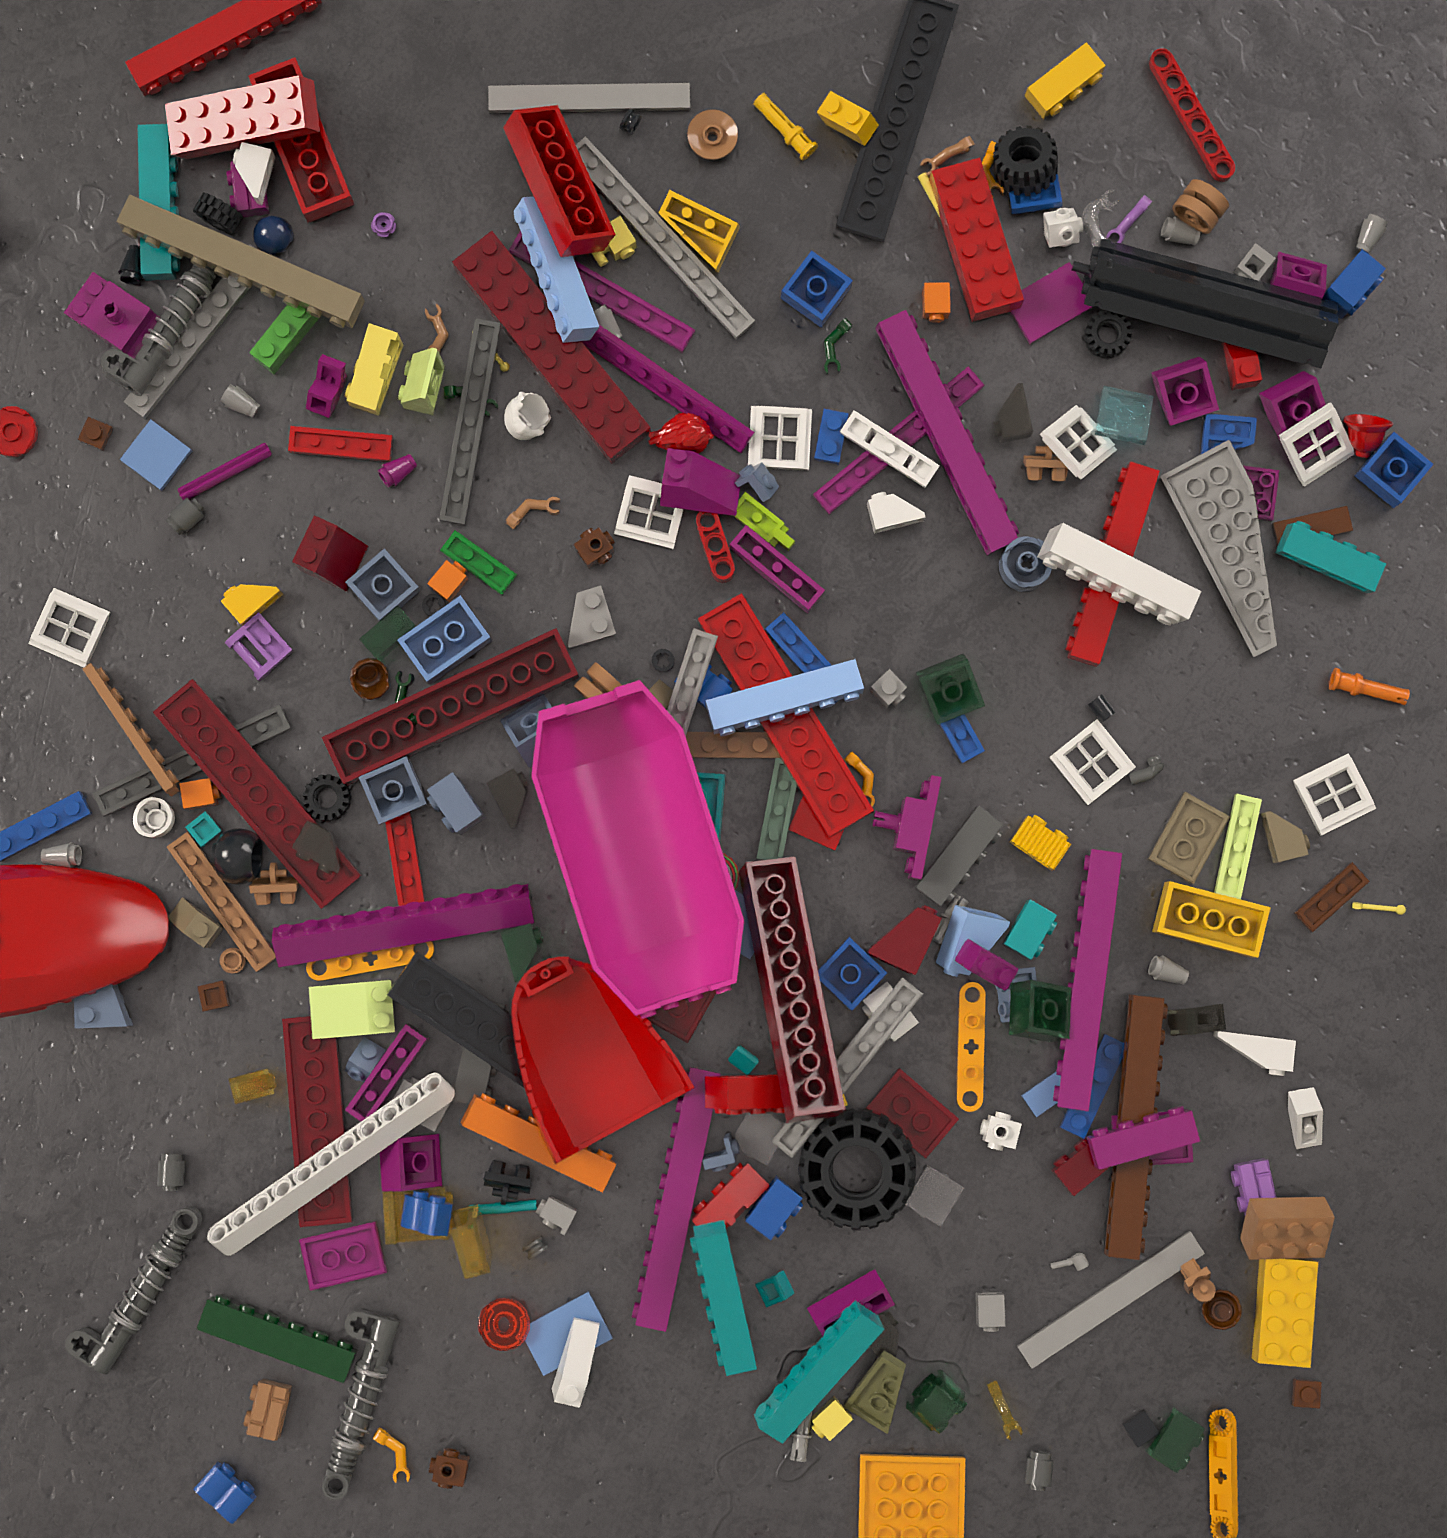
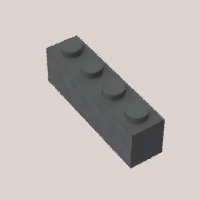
[915,806,1003,907]
[452,1002,510,1105]

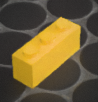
[1025,42,1106,119]

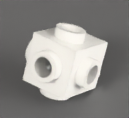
[1043,208,1083,247]
[980,1111,1021,1151]

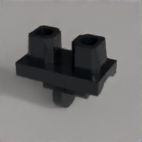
[484,1160,531,1206]

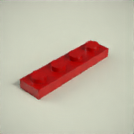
[288,426,393,462]
[385,811,425,906]

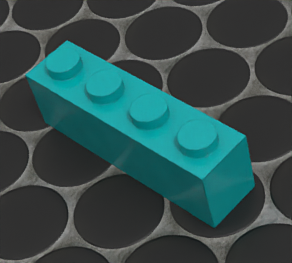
[1275,521,1386,593]

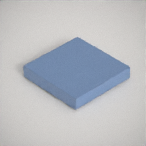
[120,419,192,491]

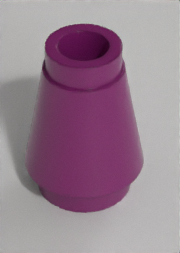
[377,454,417,488]

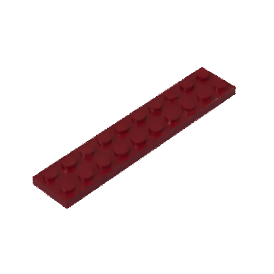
[153,679,361,909]

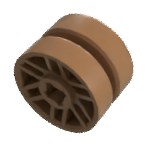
[1172,179,1229,234]
[574,662,622,699]

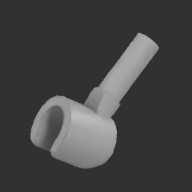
[1050,1252,1089,1271]

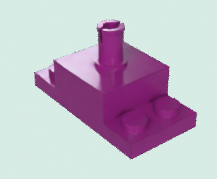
[64,272,160,358]
[872,775,942,881]

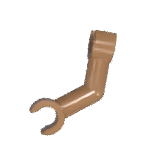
[920,136,975,175]
[425,304,449,354]
[505,497,560,530]

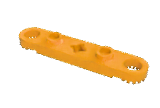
[306,941,435,981]
[956,982,986,1112]
[1209,1409,1238,1538]

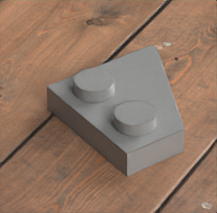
[568,586,616,649]

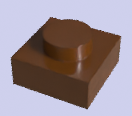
[78,417,113,451]
[197,981,230,1012]
[1292,1379,1322,1409]

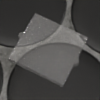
[733,1113,784,1166]
[906,1165,964,1227]

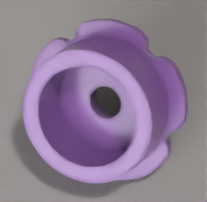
[371,213,396,237]

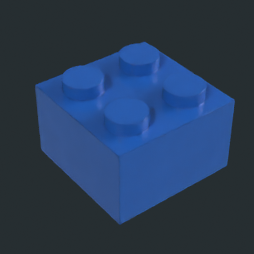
[1322,249,1386,319]
[781,250,853,328]
[1355,432,1433,508]
[818,937,887,1011]
[745,1175,803,1240]

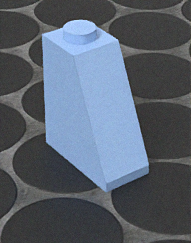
[936,905,1010,977]

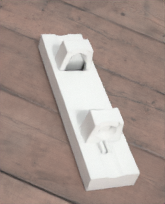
[840,411,940,488]

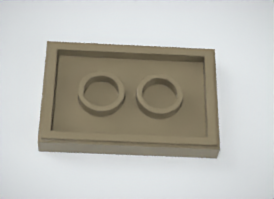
[1148,792,1230,884]

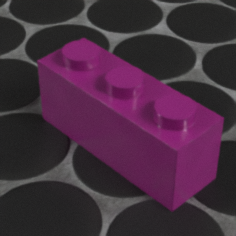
[807,1269,895,1337]

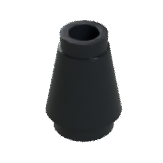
[118,245,144,285]

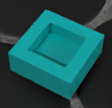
[185,811,223,848]

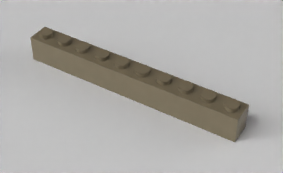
[116,194,365,328]

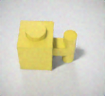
[592,216,637,267]

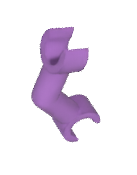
[1107,195,1153,243]

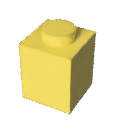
[812,1396,853,1441]

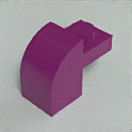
[306,354,347,418]

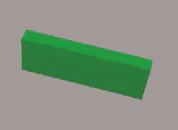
[440,530,517,596]

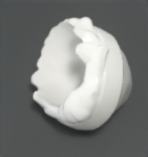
[504,392,551,440]

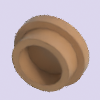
[220,948,246,973]

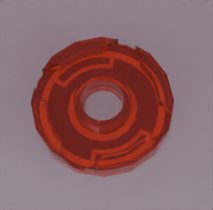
[478,1298,530,1351]

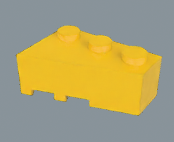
[659,190,740,273]

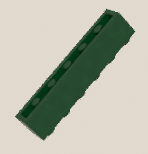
[196,1295,358,1383]

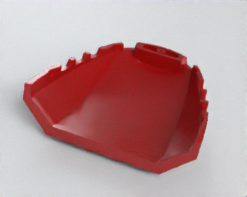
[0,864,169,1018]
[511,957,695,1164]

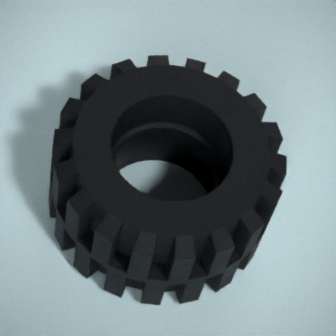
[993,125,1058,196]

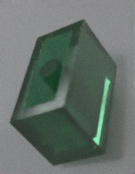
[359,606,416,661]
[1146,1407,1205,1473]

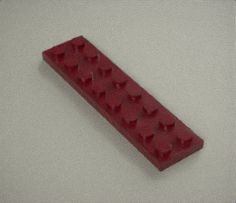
[282,1016,353,1227]

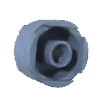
[999,536,1052,592]

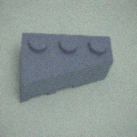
[74,984,133,1029]

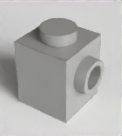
[869,669,907,708]

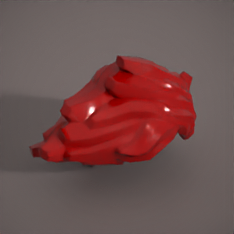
[648,413,714,454]

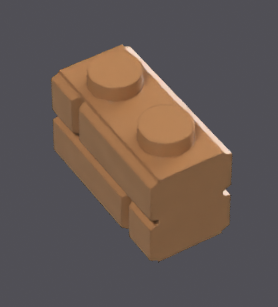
[244,1379,292,1441]

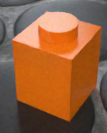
[922,283,950,323]
[427,560,469,603]
[179,778,221,810]

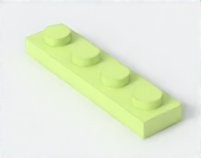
[1214,794,1262,900]

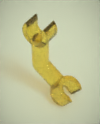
[987,1381,1023,1440]

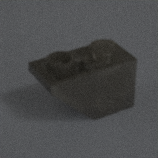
[292,820,342,875]

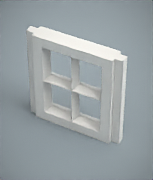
[1279,402,1355,487]
[1040,405,1117,479]
[748,406,812,471]
[614,475,684,549]
[29,588,111,667]
[1049,719,1136,805]
[1293,753,1376,836]

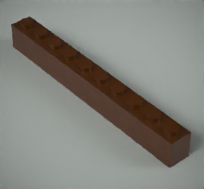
[1104,994,1168,1260]

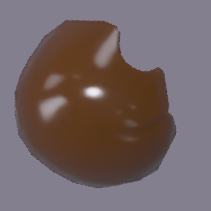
[350,657,389,700]
[1202,1289,1242,1330]

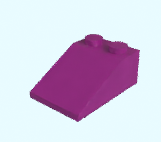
[1259,371,1339,463]
[660,448,741,516]

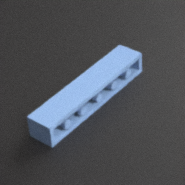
[513,196,599,343]
[706,659,864,736]

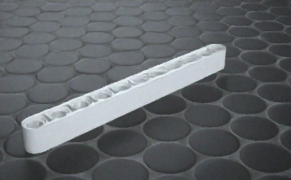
[207,1073,455,1256]

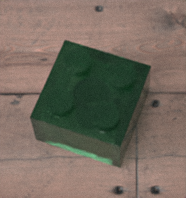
[1009,980,1071,1042]

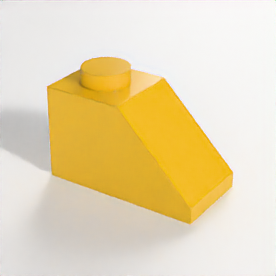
[221,584,283,626]

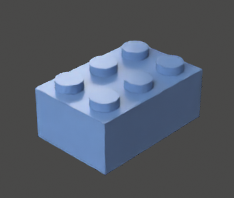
[397,595,492,685]

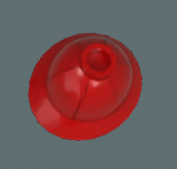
[1343,414,1394,458]

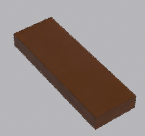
[1272,506,1353,547]
[1294,862,1370,932]

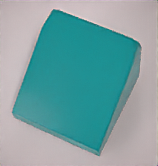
[728,1045,759,1075]
[755,1270,794,1308]

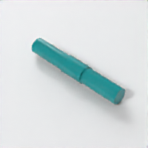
[469,1200,537,1216]

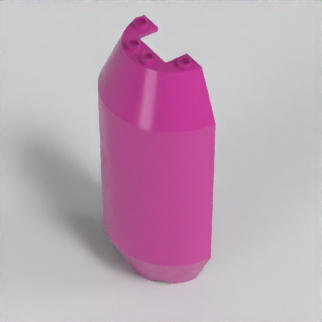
[531,680,744,1019]

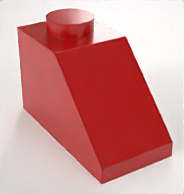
[1223,342,1262,390]

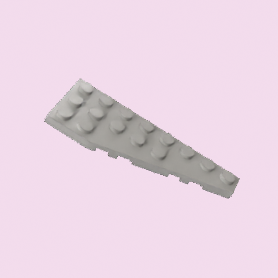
[1160,440,1278,657]

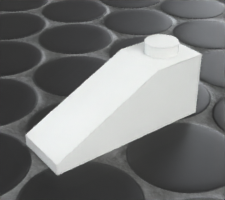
[1213,1031,1296,1076]
[552,1317,599,1408]

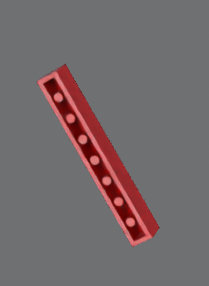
[125,0,322,96]
[1065,461,1160,667]

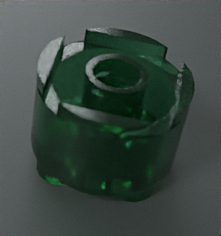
[906,1369,967,1434]

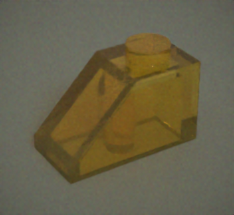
[229,1069,276,1104]

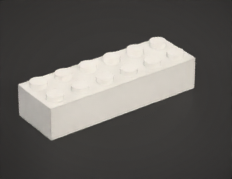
[1037,523,1201,625]

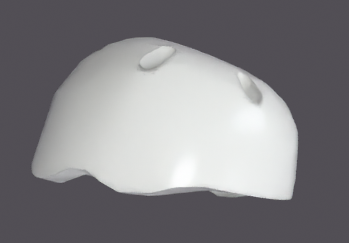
[133,797,175,838]

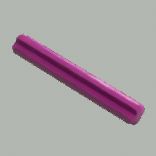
[178,443,272,500]

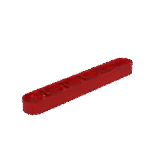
[1149,48,1235,182]

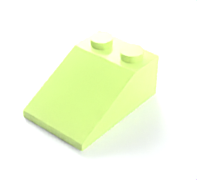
[398,348,445,415]
[308,980,395,1039]

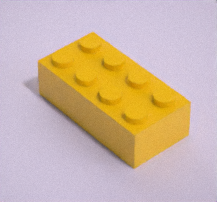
[1152,881,1271,958]
[1252,1258,1318,1368]

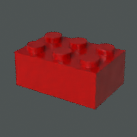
[705,1074,785,1115]

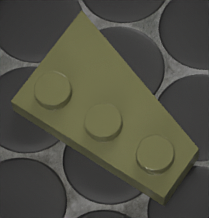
[843,1351,906,1434]

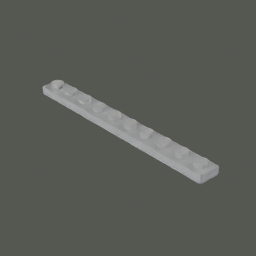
[576,136,755,339]

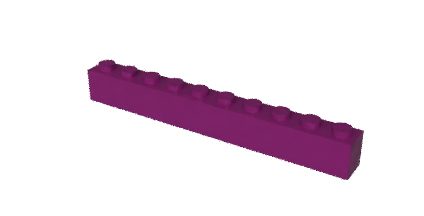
[875,310,1019,556]
[1053,849,1122,1112]
[272,884,534,968]
[632,1067,720,1332]

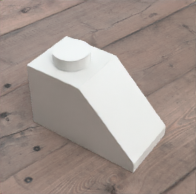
[233,142,275,205]
[867,492,925,534]
[1288,1087,1323,1149]

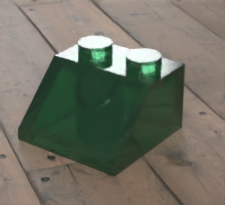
[916,654,985,725]
[500,923,544,982]

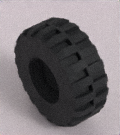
[798,1108,916,1230]

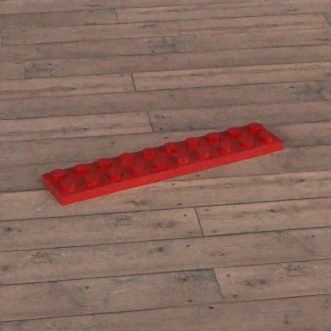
[698,593,874,838]

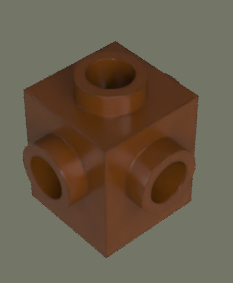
[574,527,615,569]
[429,1448,470,1489]

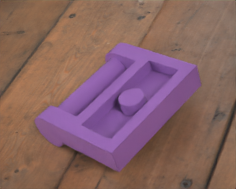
[225,612,293,681]

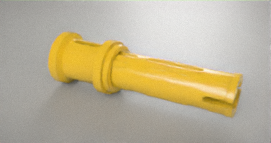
[753,93,818,161]

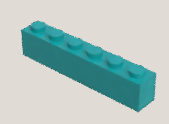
[137,124,180,281]
[690,1220,757,1376]
[754,1300,885,1444]

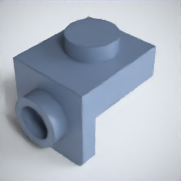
[735,462,779,502]
[345,1037,386,1083]
[702,1132,740,1171]

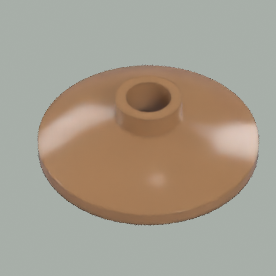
[687,110,738,160]

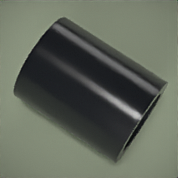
[1088,694,1116,723]

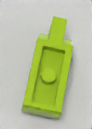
[732,492,795,551]

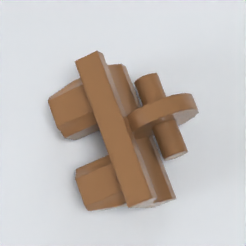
[1023,443,1068,481]
[249,862,300,905]
[1180,1258,1215,1302]

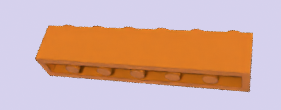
[460,1093,617,1193]

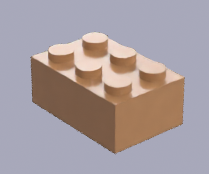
[1240,1197,1335,1260]

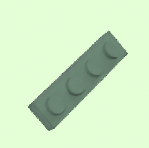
[756,758,797,860]

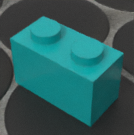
[1002,899,1058,960]

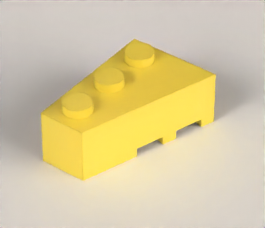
[345,323,404,416]

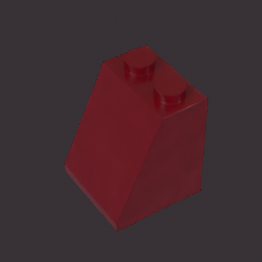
[292,515,369,592]
[866,905,942,975]

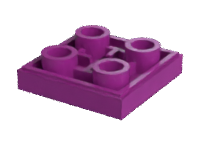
[1243,465,1280,522]

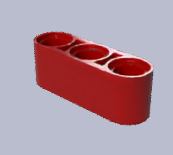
[696,511,735,583]

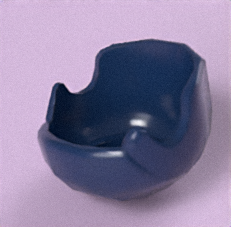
[253,215,294,255]

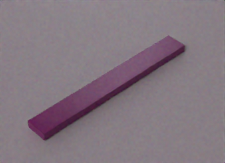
[508,230,695,353]
[581,325,755,454]
[813,366,985,515]

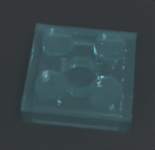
[1095,386,1154,445]

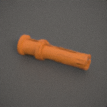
[1329,668,1410,705]

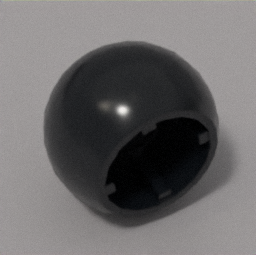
[211,828,263,885]

